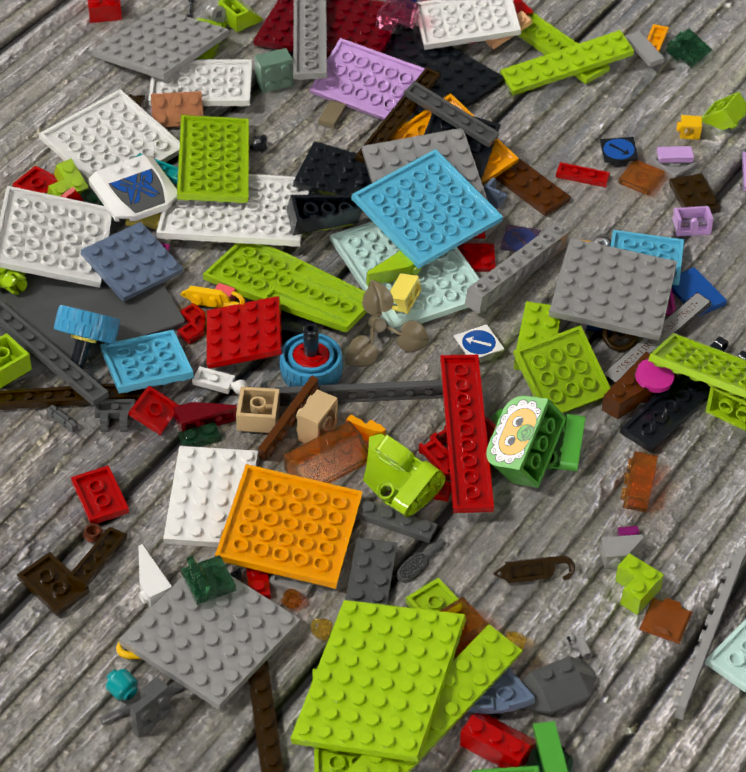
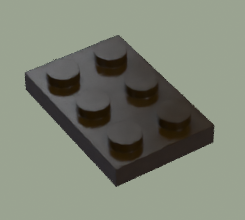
[669,173,721,214]
[17,552,90,616]

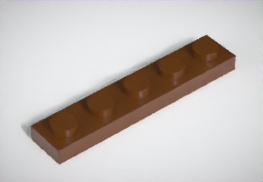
[258,375,320,461]

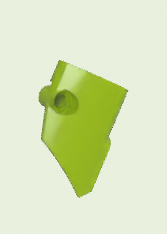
[363,433,446,517]

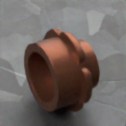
[83,524,103,543]

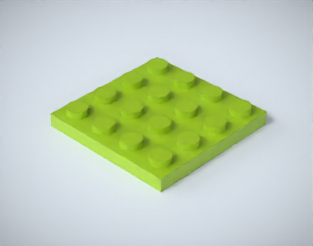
[513,325,611,414]

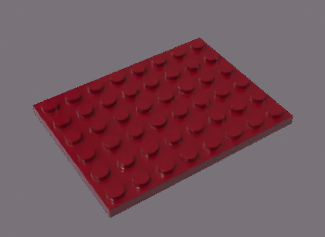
[253,0,406,57]

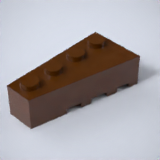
[602,351,677,419]

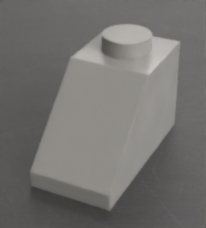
[600,534,644,569]

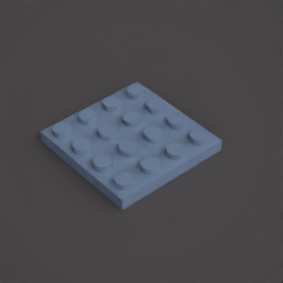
[81,222,183,302]

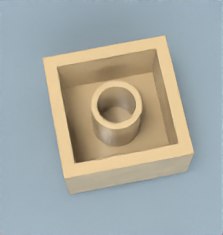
[236,386,280,433]
[296,389,338,449]

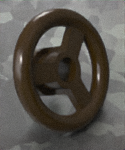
[602,328,639,352]

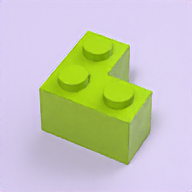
[47,158,88,198]
[615,553,664,615]

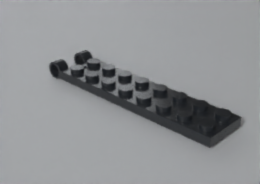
[620,336,746,453]

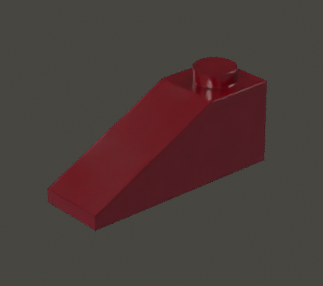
[174,402,237,436]

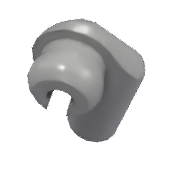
[564,633,593,659]

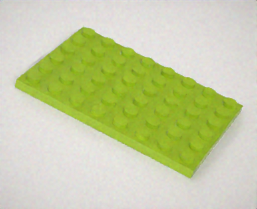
[290,600,466,762]

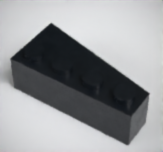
[286,195,362,236]

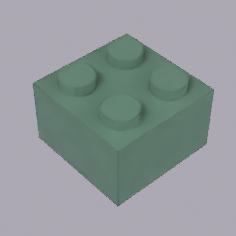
[255,48,293,93]

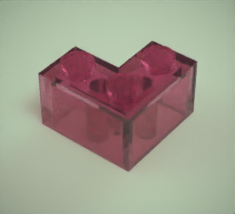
[376,0,421,32]

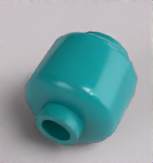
[106,668,138,701]

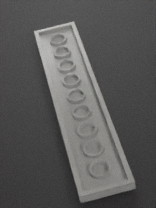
[293,0,327,80]

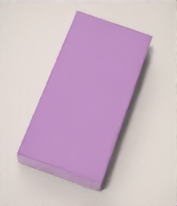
[656,146,694,163]

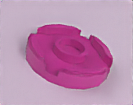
[635,359,675,393]

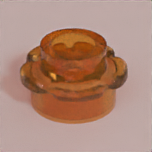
[281,589,302,609]

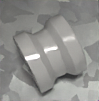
[205,3,226,22]

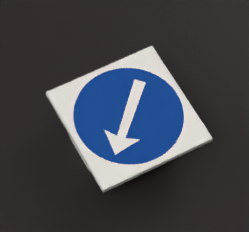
[454,324,504,363]

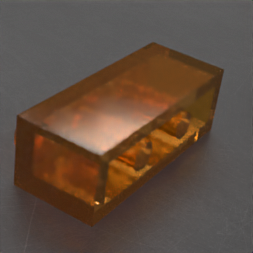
[620,451,658,513]

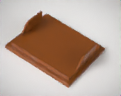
[639,598,693,644]

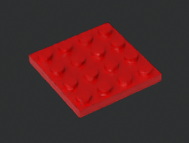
[207,296,282,369]

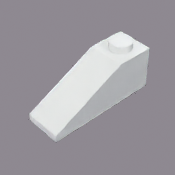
[138,544,172,608]

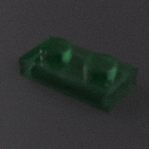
[178,422,222,447]

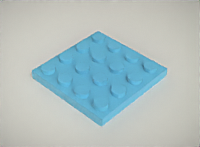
[610,230,684,285]
[100,330,194,394]

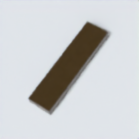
[67,526,127,590]

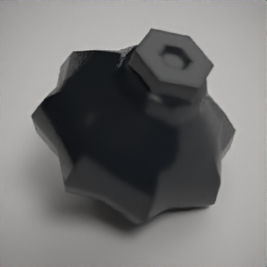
[249,134,268,153]

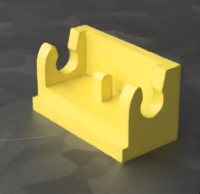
[390,274,422,314]

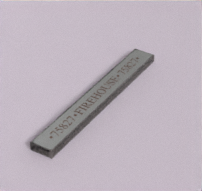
[603,293,711,385]

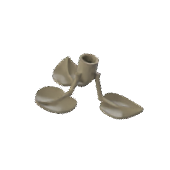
[346,280,429,367]

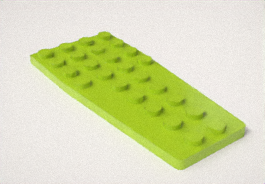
[203,243,367,332]

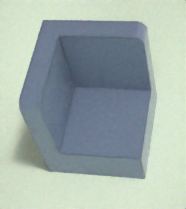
[484,178,507,209]

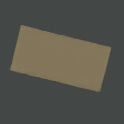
[318,100,346,128]

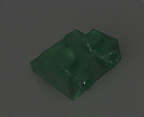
[665,28,712,69]

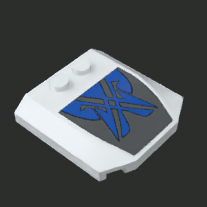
[89,154,179,222]

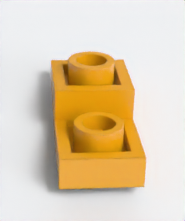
[346,414,386,442]

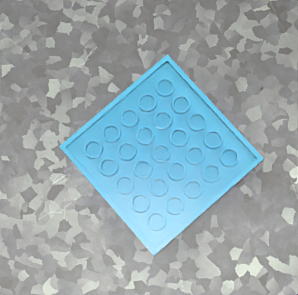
[351,149,503,269]

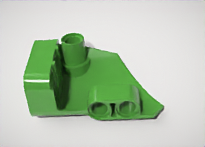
[491,409,586,472]

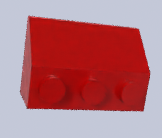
[460,713,537,768]

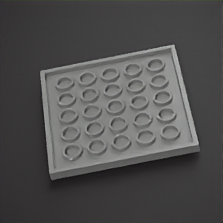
[92,7,230,80]
[362,128,488,201]
[549,238,677,341]
[119,558,301,710]

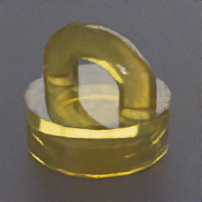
[310,618,332,641]
[505,630,527,650]

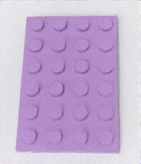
[309,38,425,120]

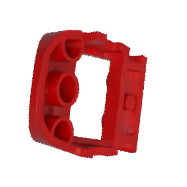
[418,417,496,481]

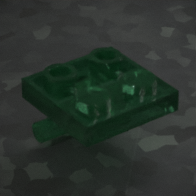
[181,555,236,605]

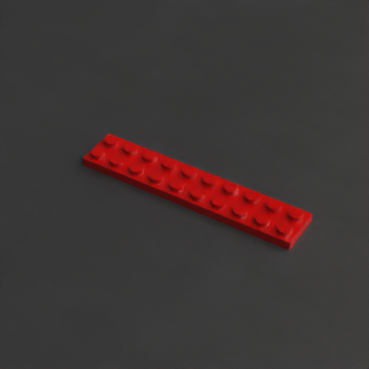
[440,354,494,513]

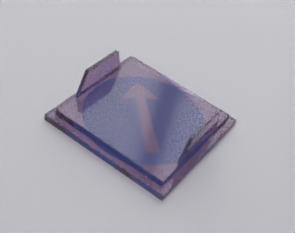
[500,224,541,252]

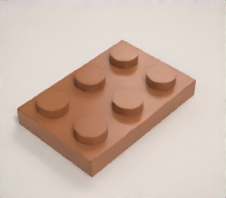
[151,91,203,128]

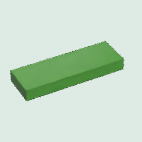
[533,721,568,772]

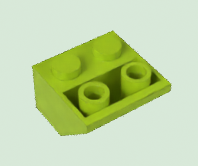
[218,0,263,32]

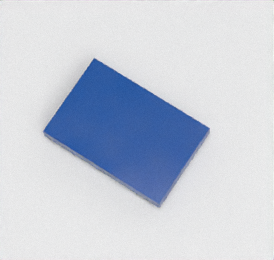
[672,267,727,318]

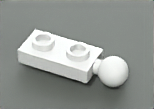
[192,366,248,395]

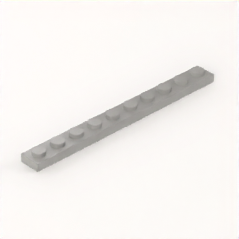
[673,546,746,720]

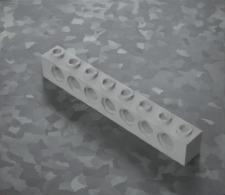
[465,223,569,314]

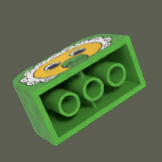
[486,396,567,488]

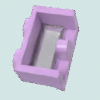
[672,206,713,237]

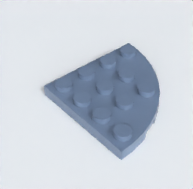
[452,657,535,714]

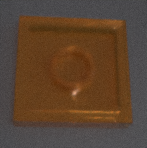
[618,160,665,196]

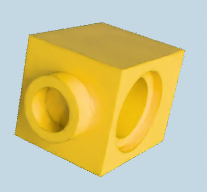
[676,115,702,140]

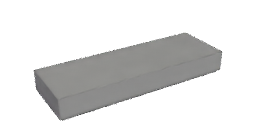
[626,31,664,67]

